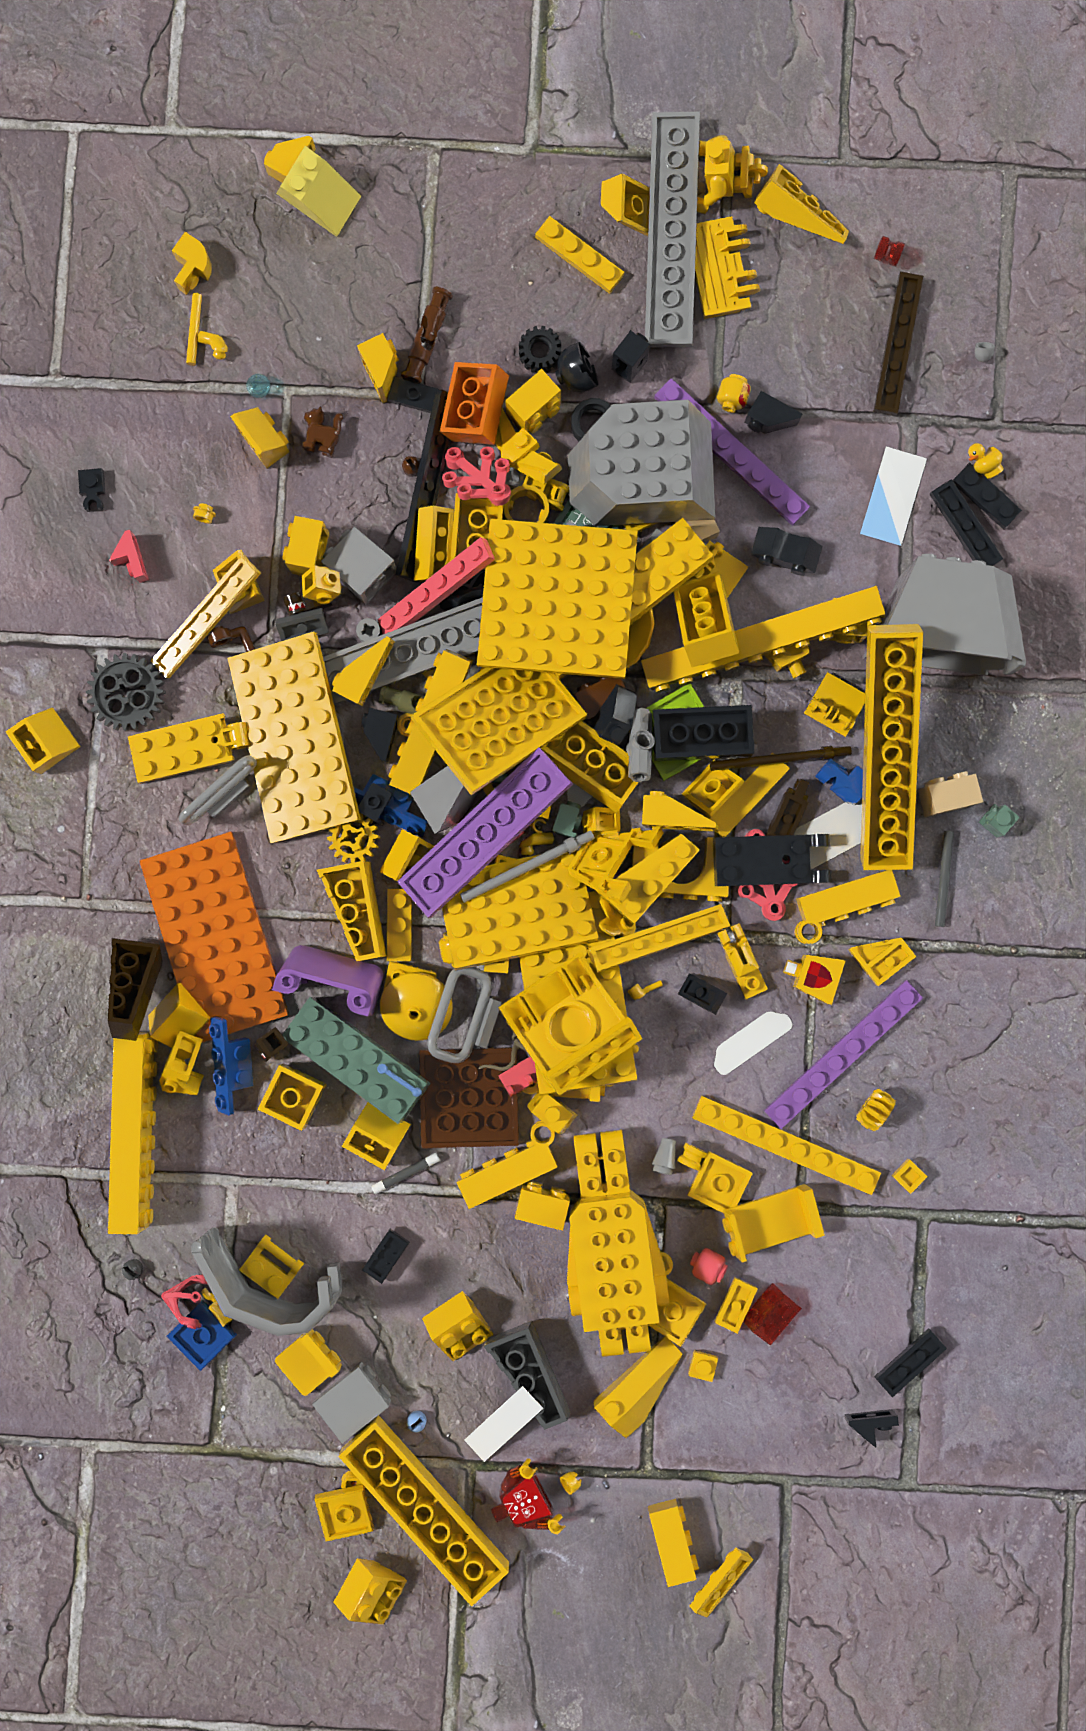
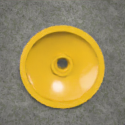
[380,972,453,1041]

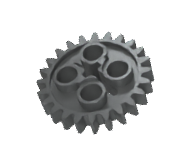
[86,653,166,732]

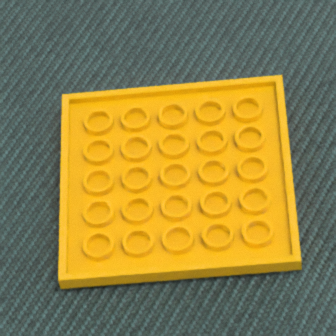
[477,519,638,679]

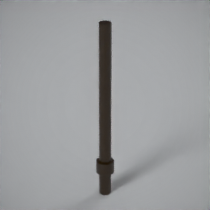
[710,746,852,771]

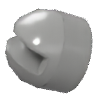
[974,342,995,362]

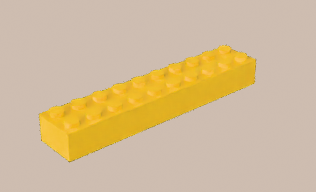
[860,624,923,870]

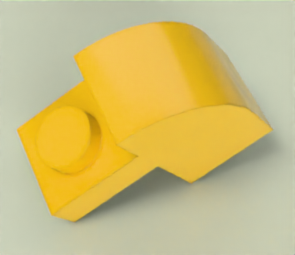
[172,232,212,295]

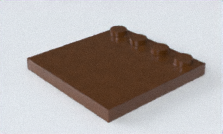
[419,1048,519,1148]

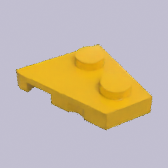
[848,937,916,986]

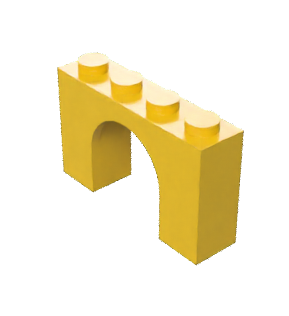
[631,837,729,902]

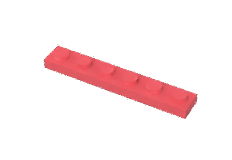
[377,537,495,634]

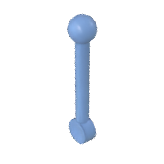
[377,1064,422,1097]

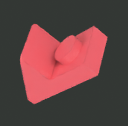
[109,530,149,583]

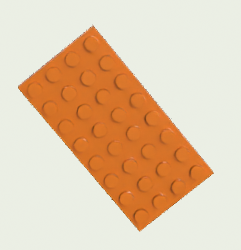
[139,832,289,1043]

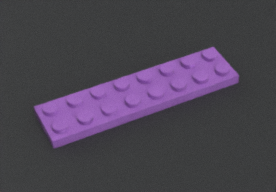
[397,748,573,918]

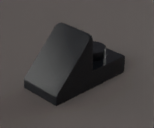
[678,973,727,1015]
[844,1409,899,1448]

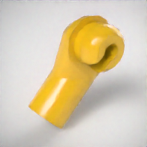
[198,331,228,360]
[519,832,554,856]

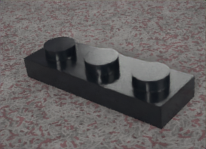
[952,462,1022,530]
[874,1328,947,1398]

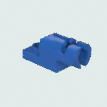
[815,759,863,805]

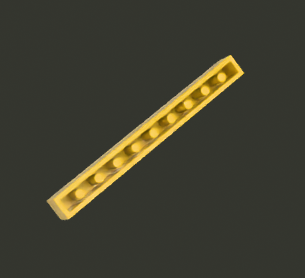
[641,586,885,692]

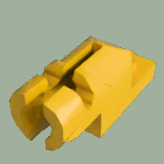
[717,923,768,999]

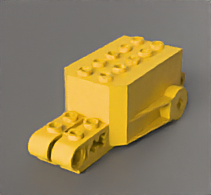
[567,1129,670,1357]

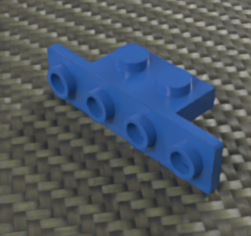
[354,774,428,837]
[209,1016,254,1115]

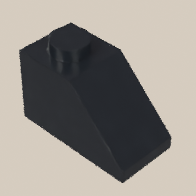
[744,391,803,434]
[591,684,637,746]
[361,708,399,764]

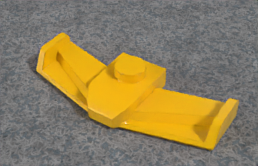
[495,408,562,484]

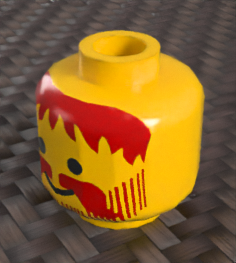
[717,374,751,413]

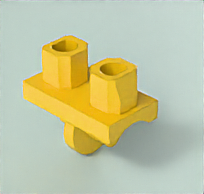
[733,145,768,198]

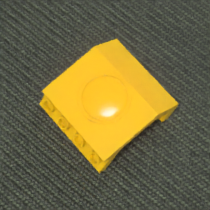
[498,952,642,1096]

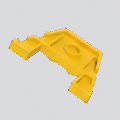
[567,826,664,905]

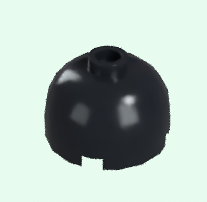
[555,342,599,392]

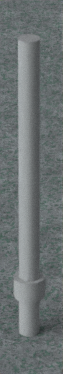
[460,830,595,903]

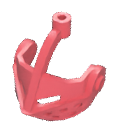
[161,1274,207,1329]

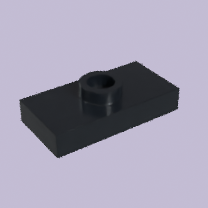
[387,377,440,413]
[362,1228,410,1284]

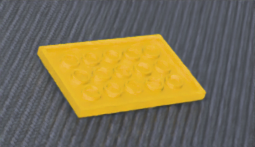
[411,667,587,795]
[442,850,599,971]

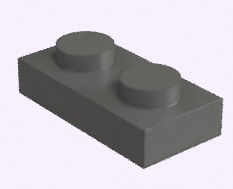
[275,608,329,641]

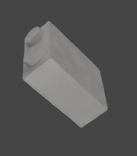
[312,1362,391,1444]

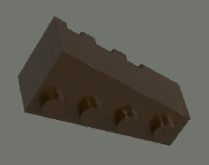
[108,938,163,1041]

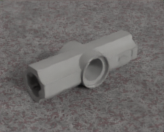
[626,708,655,782]

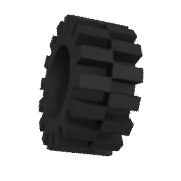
[519,326,561,373]

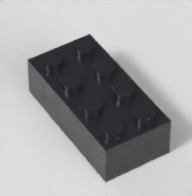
[652,705,754,761]

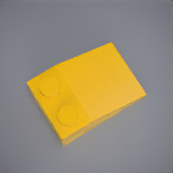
[642,791,719,832]

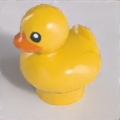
[968,443,1004,479]

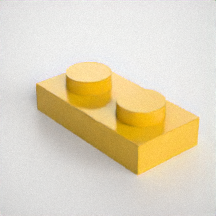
[714,1277,758,1334]

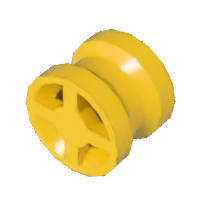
[677,1142,707,1171]

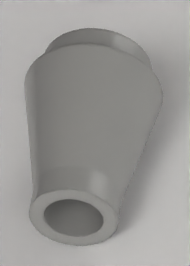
[652,1138,676,1175]

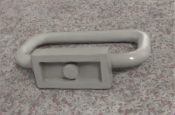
[179,755,257,825]
[427,967,502,1063]

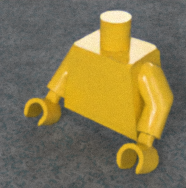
[697,135,735,214]

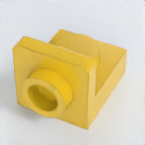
[581,807,621,833]

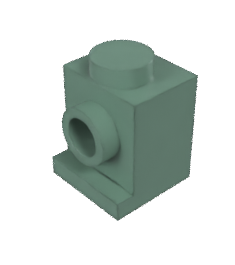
[552,801,582,838]
[978,804,1020,838]

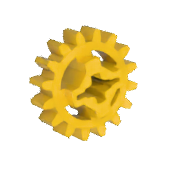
[327,813,380,863]

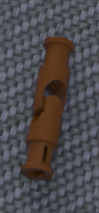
[401,286,453,384]

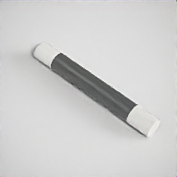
[371,1153,440,1195]

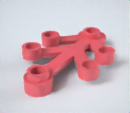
[442,446,511,506]
[738,829,797,921]

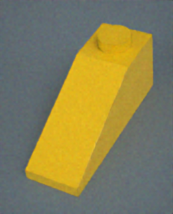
[332,636,395,706]

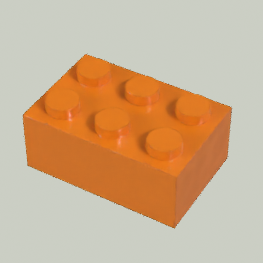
[440,362,509,445]

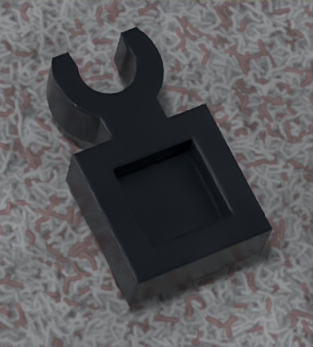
[78,468,106,512]

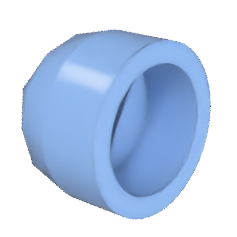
[407,1411,427,1433]

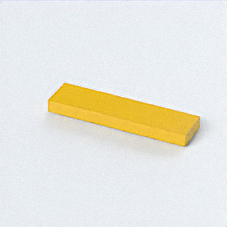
[710,752,790,837]

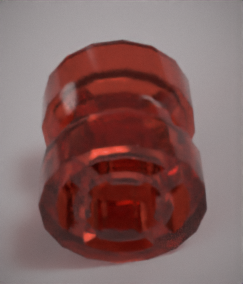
[874,236,905,267]

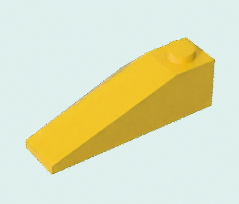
[754,164,849,244]
[593,1336,682,1438]

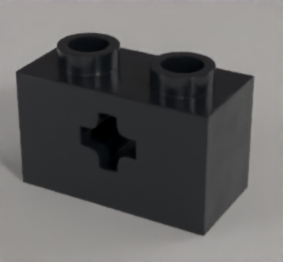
[611,330,650,383]

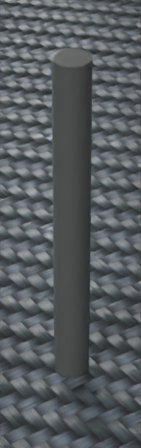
[935,831,954,927]

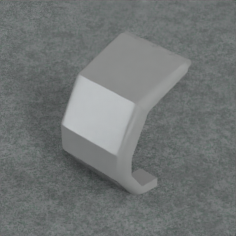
[191,1227,342,1336]

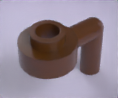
[207,626,255,652]

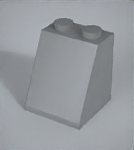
[321,527,397,605]
[410,766,479,834]

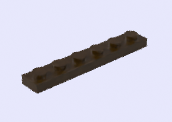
[873,271,924,416]

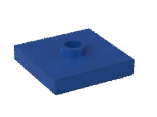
[166,1300,237,1371]

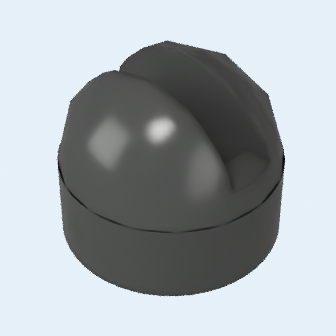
[122,1259,143,1280]

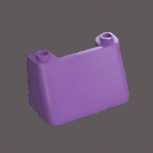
[272,945,384,1016]

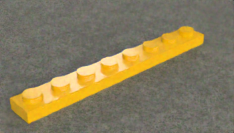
[692,1096,881,1195]

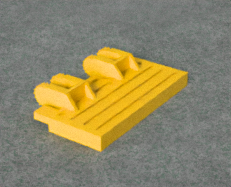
[695,216,760,319]

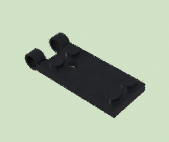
[713,834,832,886]

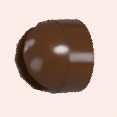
[402,456,420,477]

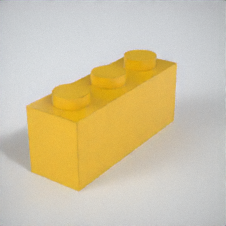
[414,505,454,582]
[648,1498,699,1587]

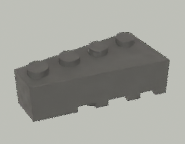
[483,1321,570,1430]

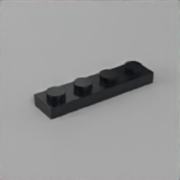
[930,479,1003,566]

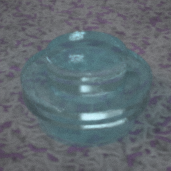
[246,374,270,398]

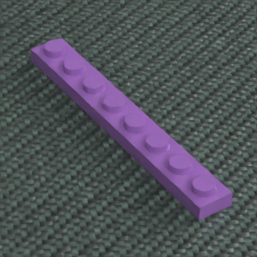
[654,379,810,526]
[764,980,923,1129]

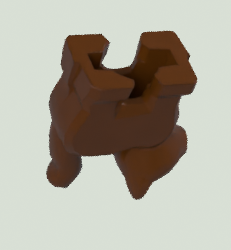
[302,406,343,458]

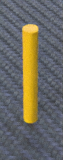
[186,293,202,366]

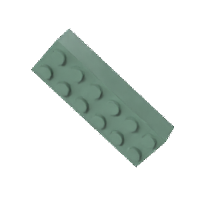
[282,997,431,1124]

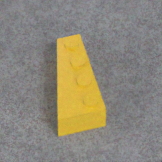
[597,834,699,924]
[317,861,387,961]

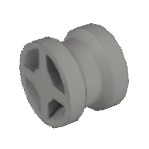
[356,618,382,642]

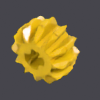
[856,1089,896,1131]

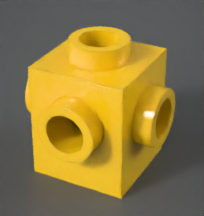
[302,565,342,604]

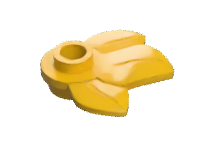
[598,899,636,936]

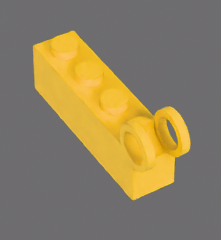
[794,870,901,944]
[456,1120,558,1209]

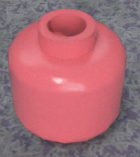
[690,1248,728,1285]

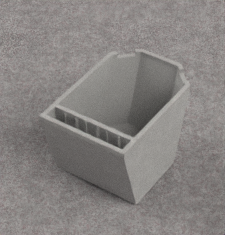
[568,400,715,526]
[864,554,1026,675]

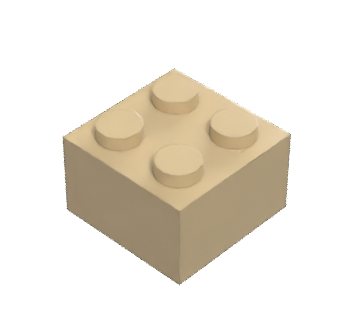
[918,771,983,818]

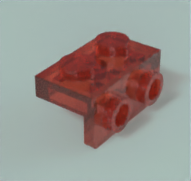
[743,1283,802,1346]

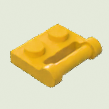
[239,1234,304,1299]

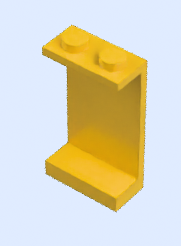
[722,1184,825,1262]

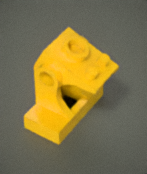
[159,1031,204,1095]

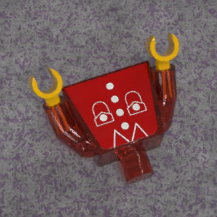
[491,1458,566,1534]

